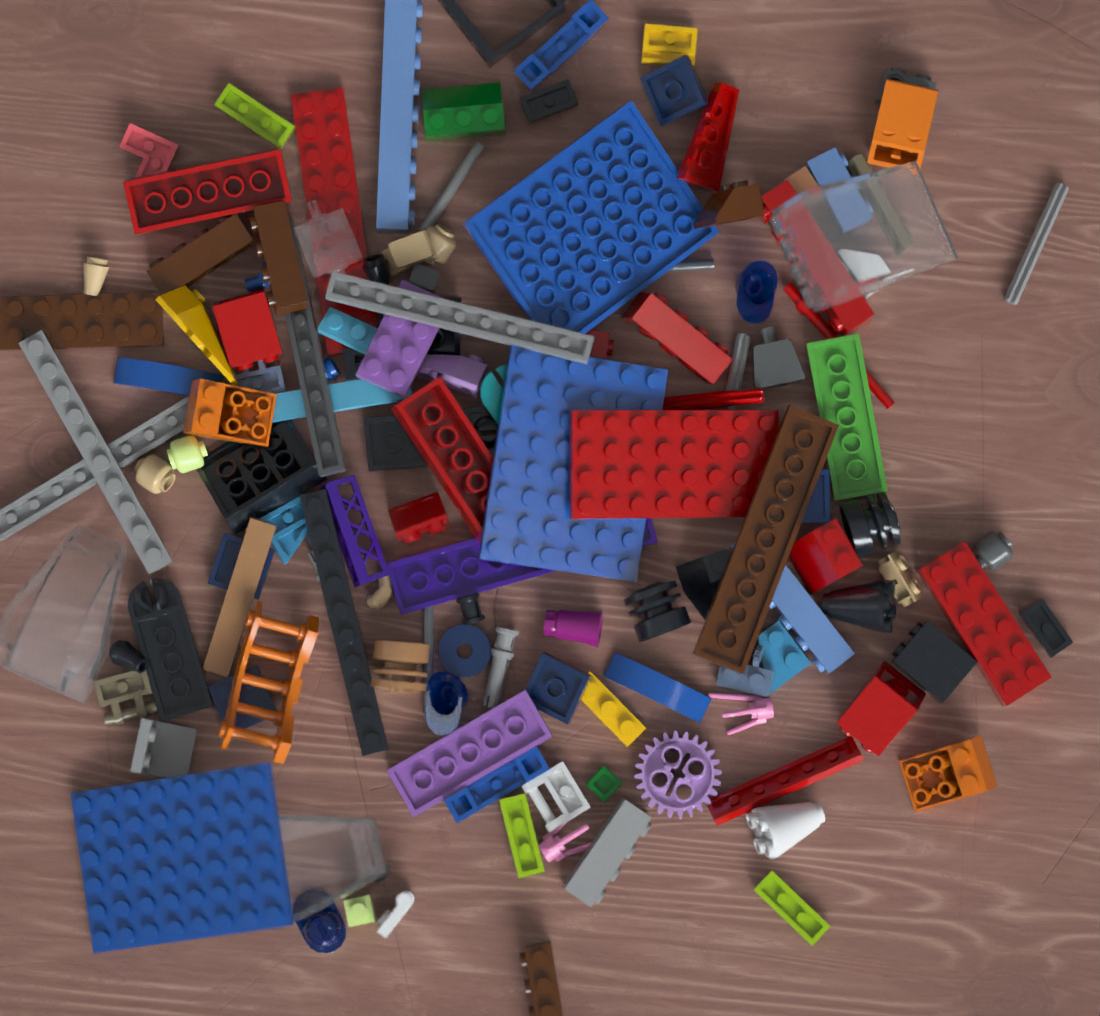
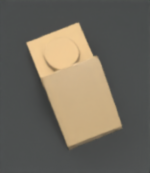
[382,230,435,276]

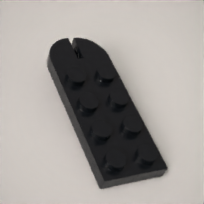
[364,407,498,472]
[128,579,214,722]

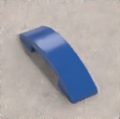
[513,0,609,91]
[114,357,223,396]
[604,653,711,723]
[443,746,550,823]

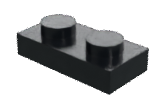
[519,79,578,124]
[1019,599,1073,658]

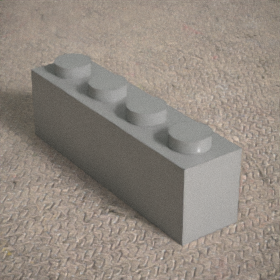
[562,798,652,907]

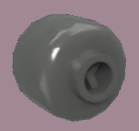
[974,531,1014,571]

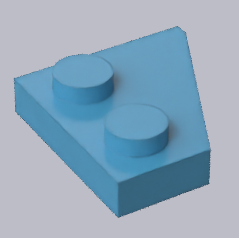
[259,496,308,565]
[757,621,811,694]

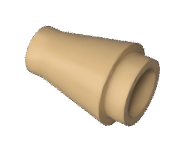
[83,256,110,296]

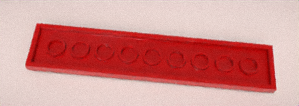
[291,87,378,356]

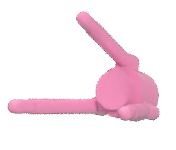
[707,692,774,735]
[538,821,591,862]

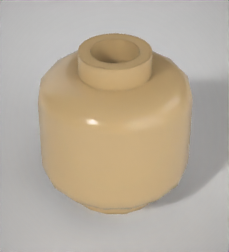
[425,224,456,265]
[135,454,175,494]

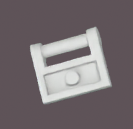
[522,761,590,833]
[377,891,415,938]

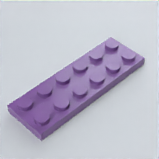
[387,690,553,817]

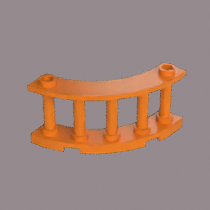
[218,601,319,764]

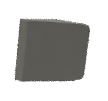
[409,264,440,294]

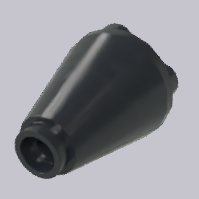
[822,580,896,633]

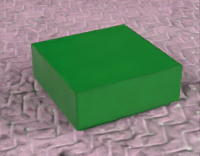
[585,765,623,803]

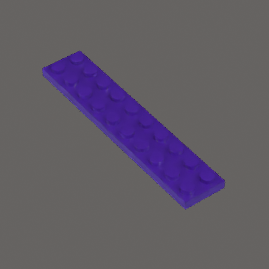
[386,518,658,615]

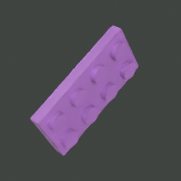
[356,280,444,398]

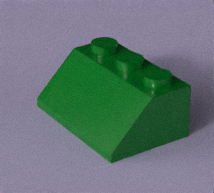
[422,82,505,142]

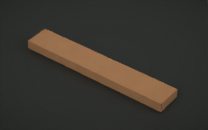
[203,517,277,677]

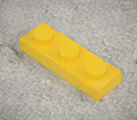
[581,671,646,747]

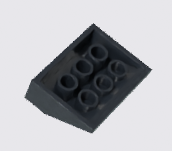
[196,420,327,535]

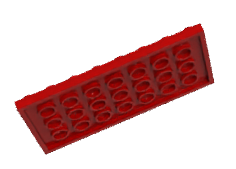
[570,410,779,519]

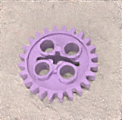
[634,731,722,819]

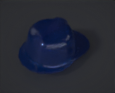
[735,260,778,324]
[425,671,468,735]
[294,890,346,953]

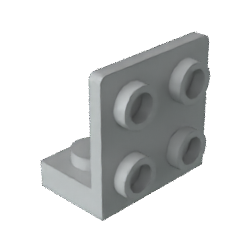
[130,718,197,778]

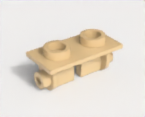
[877,551,923,607]

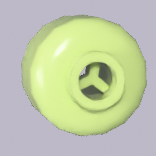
[167,435,208,473]

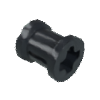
[456,593,485,625]

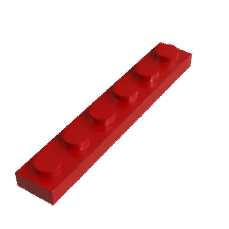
[706,736,864,826]

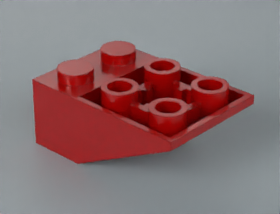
[388,492,449,544]

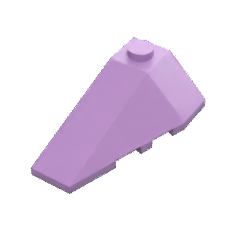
[416,354,487,398]

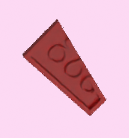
[677,82,740,192]

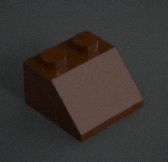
[693,180,764,229]

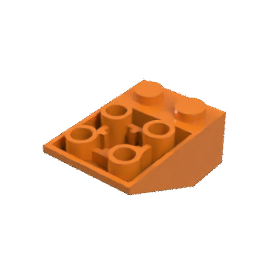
[867,79,939,174]
[183,379,277,447]
[898,735,998,812]

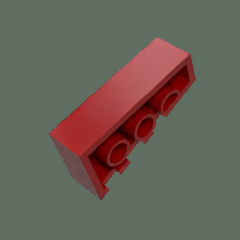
[620,292,733,385]

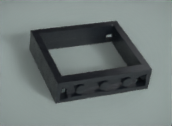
[438,0,566,68]

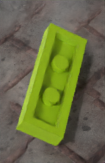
[214,83,295,149]
[499,793,545,878]
[753,870,831,946]

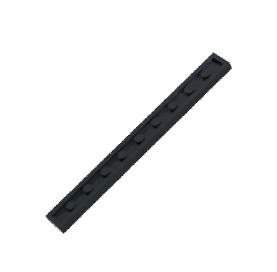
[299,489,389,756]

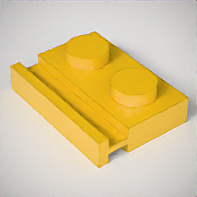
[641,24,698,67]

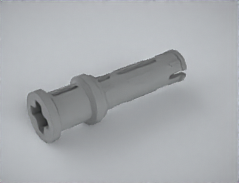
[482,627,519,708]

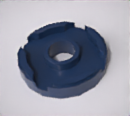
[438,624,491,678]

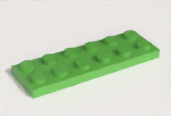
[806,334,888,501]

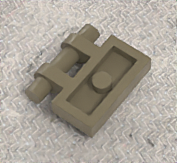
[93,670,158,725]

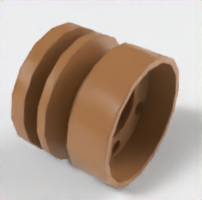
[370,641,430,694]

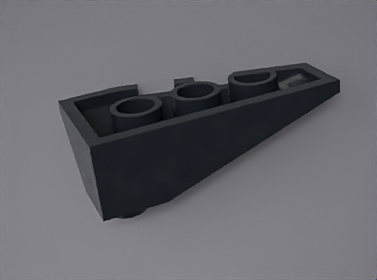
[676,549,758,654]

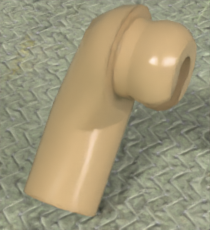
[367,576,393,609]

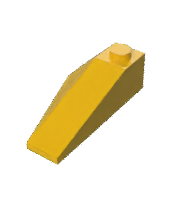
[155,285,239,386]

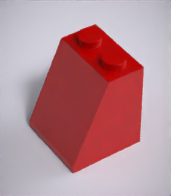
[212,288,283,371]
[789,519,862,595]
[837,660,926,757]

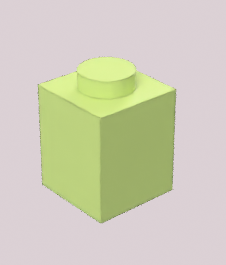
[343,894,377,927]

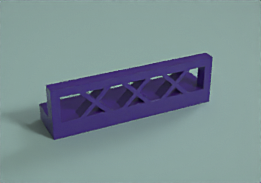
[319,474,390,588]

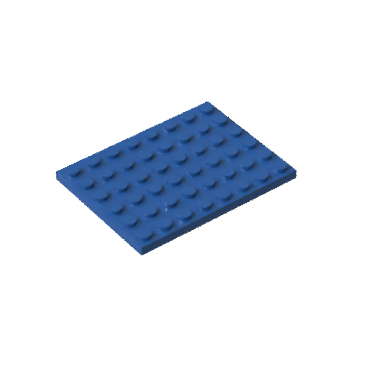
[462,100,719,334]
[478,345,668,582]
[71,762,295,954]

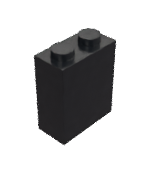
[891,621,977,703]

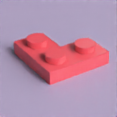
[119,123,179,178]

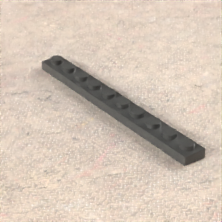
[285,216,347,477]

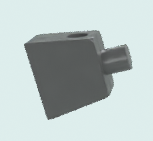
[752,326,805,390]

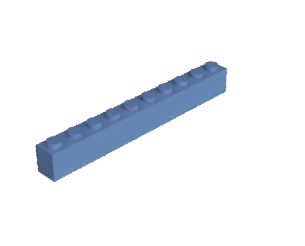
[376,0,423,233]

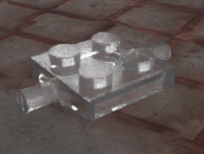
[293,200,363,278]

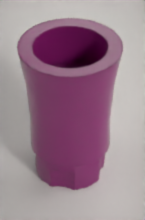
[544,609,603,648]

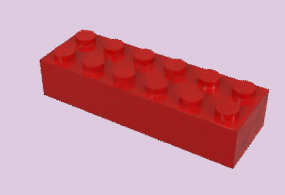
[123,147,292,234]
[759,180,875,337]
[391,377,493,543]
[916,541,1052,707]

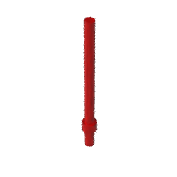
[783,283,895,409]

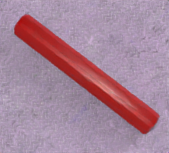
[662,388,764,410]

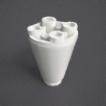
[746,802,825,859]

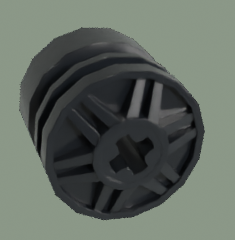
[839,491,901,557]
[623,580,691,643]

